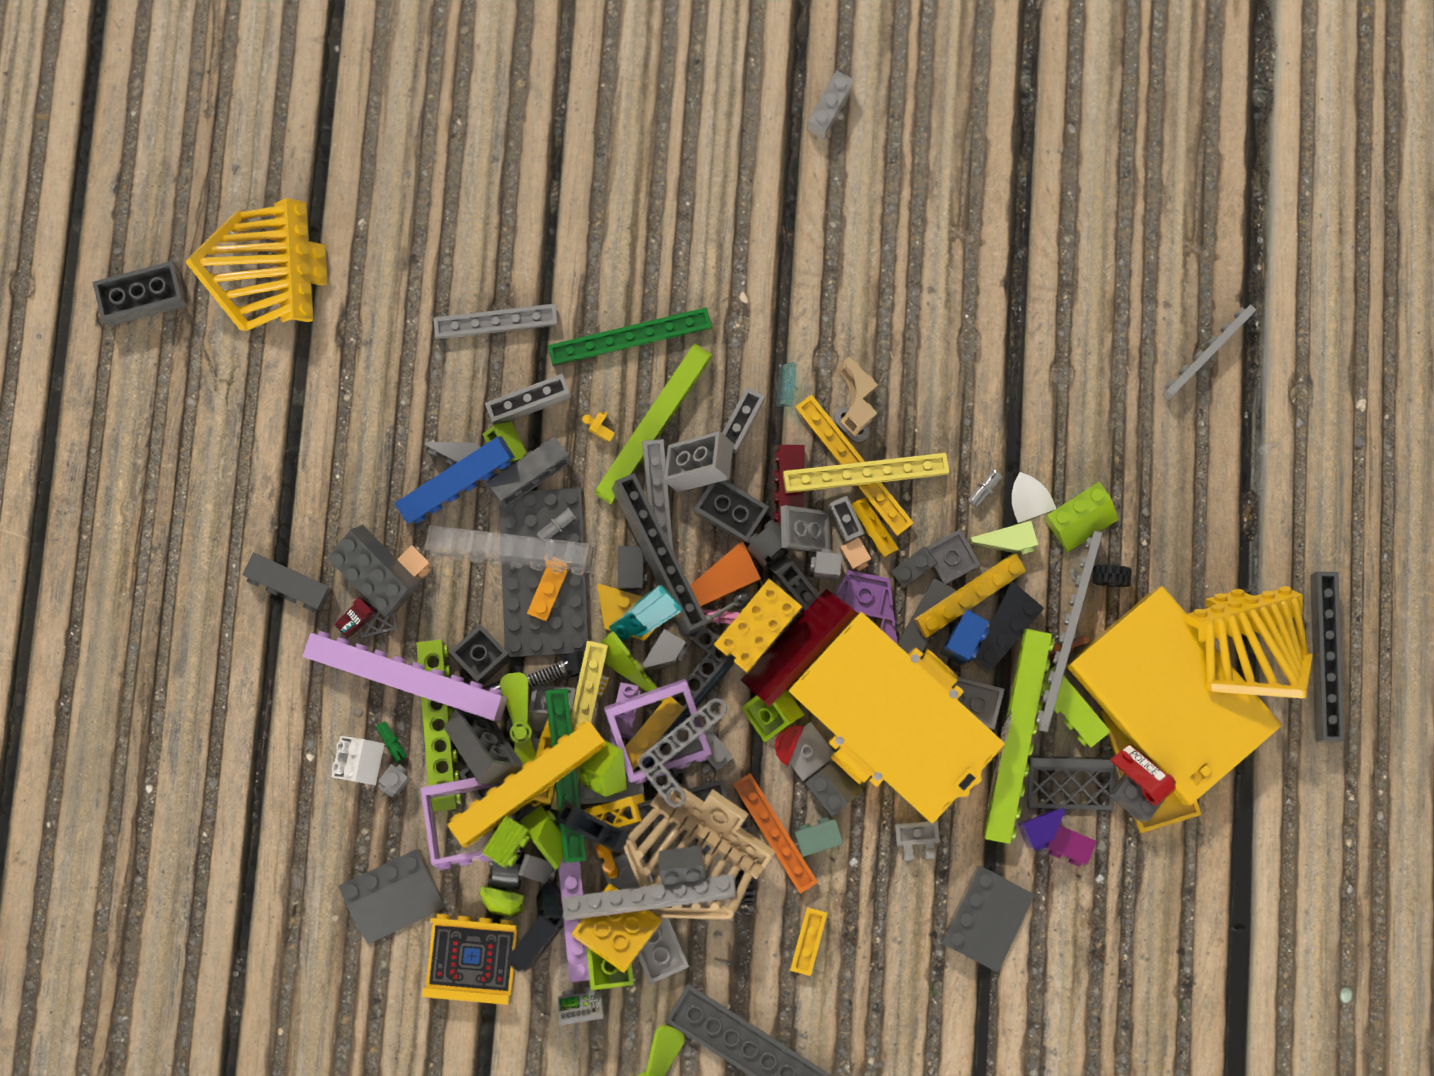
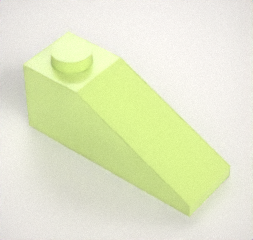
[969,521,1038,555]

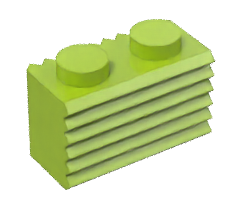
[482,816,530,869]

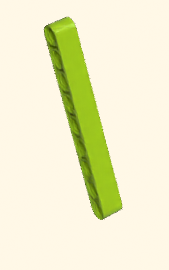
[594,344,712,505]

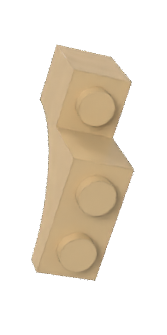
[837,356,878,436]

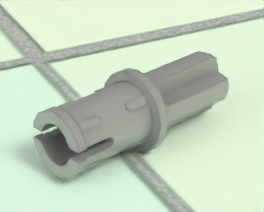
[968,469,1002,507]
[537,508,576,543]

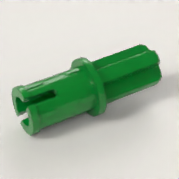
[376,721,408,763]

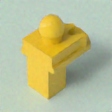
[582,411,615,443]

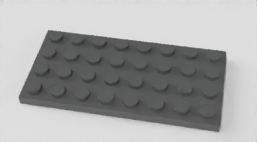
[499,488,589,658]

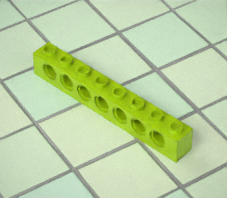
[416,640,462,812]

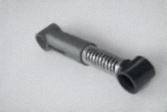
[482,651,584,695]

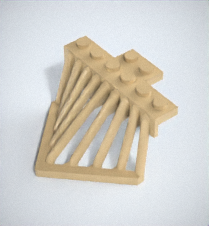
[624,779,776,919]

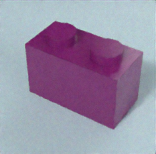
[1045,825,1097,867]

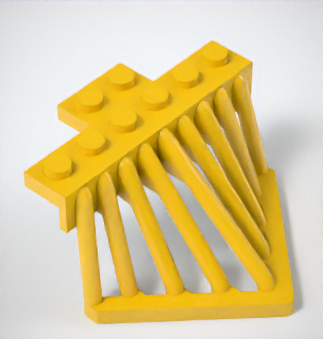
[186,198,328,331]
[1185,586,1313,698]

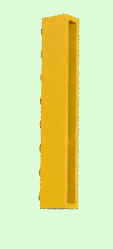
[447,721,607,849]

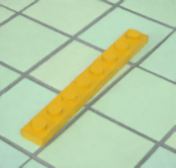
[795,394,914,537]

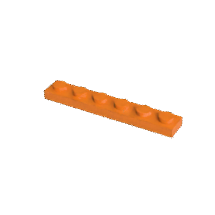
[732,773,818,894]

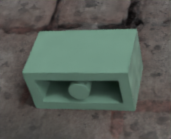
[794,817,844,857]

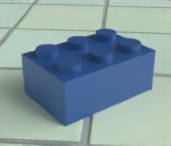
[940,610,990,665]

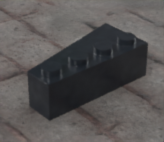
[972,581,1044,674]

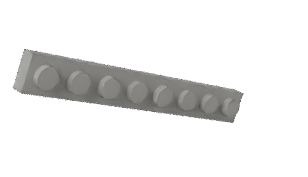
[563,874,736,921]

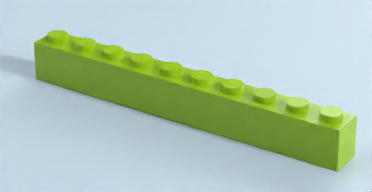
[983,629,1054,844]

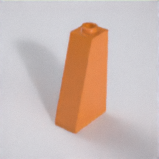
[690,542,761,609]

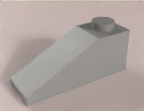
[518,854,557,883]

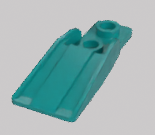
[609,585,683,641]

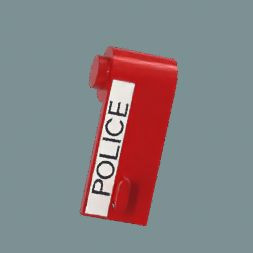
[1111,744,1176,806]

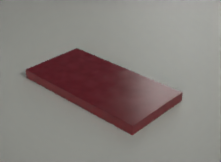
[741,589,857,707]

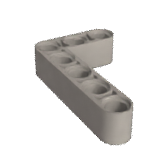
[639,698,727,807]

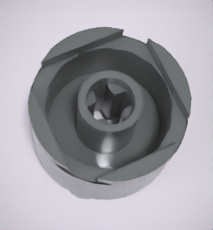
[748,520,789,569]
[488,847,524,890]

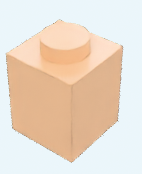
[840,537,871,572]
[397,545,432,580]

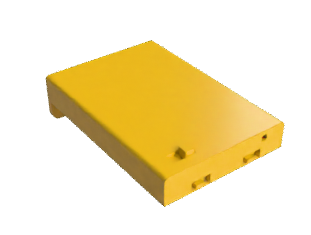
[1065,585,1282,805]

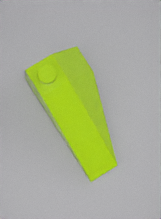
[600,631,665,702]

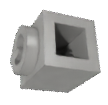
[378,764,412,797]

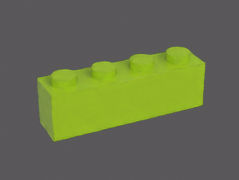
[1040,665,1111,748]

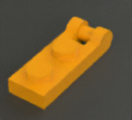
[595,844,619,879]

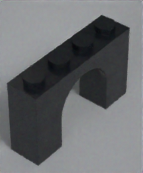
[507,915,564,972]

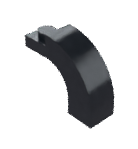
[555,801,629,853]

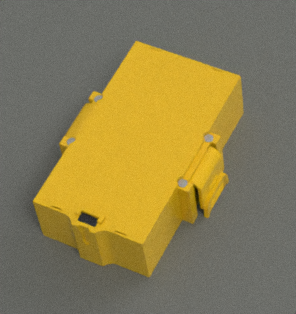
[788,612,1005,824]

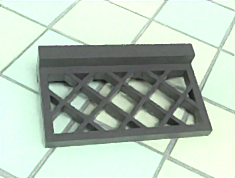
[1028,755,1116,810]

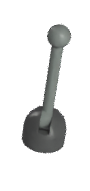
[705,590,750,623]

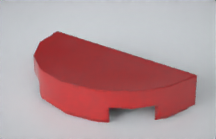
[774,725,804,767]

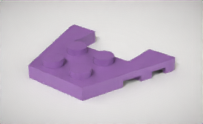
[834,570,897,644]

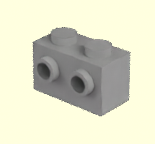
[810,549,842,581]

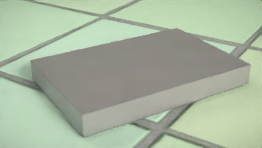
[781,505,830,552]

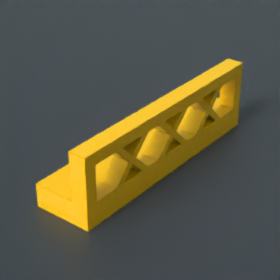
[584,794,645,828]

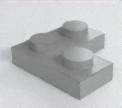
[677,728,734,771]

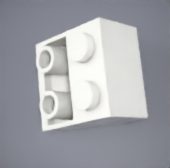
[331,736,384,785]

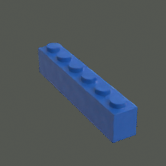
[394,436,515,525]

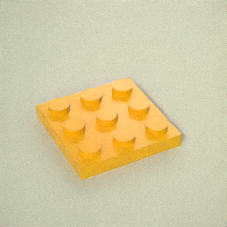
[571,883,662,973]

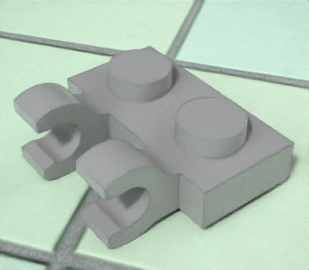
[895,821,940,861]

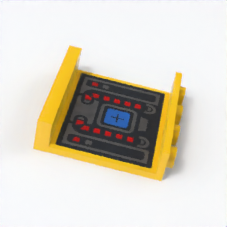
[422,914,518,1005]

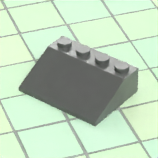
[338,849,446,944]
[940,866,1035,972]

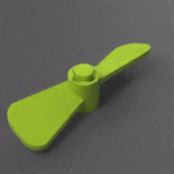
[500,672,536,764]
[637,1025,685,1076]

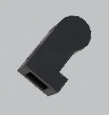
[536,882,564,927]

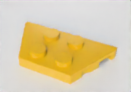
[597,583,659,642]

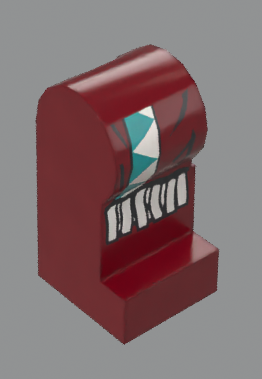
[335,597,377,638]

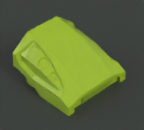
[480,886,526,918]

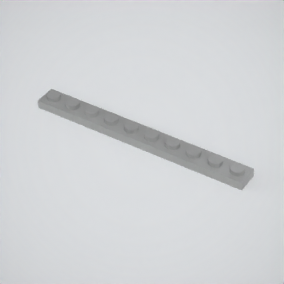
[1037,531,1102,732]

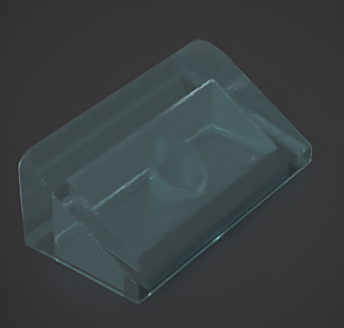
[776,362,796,407]

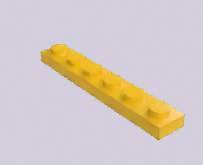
[914,553,1026,638]

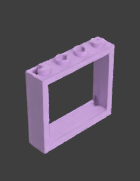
[604,679,712,784]
[421,778,520,870]

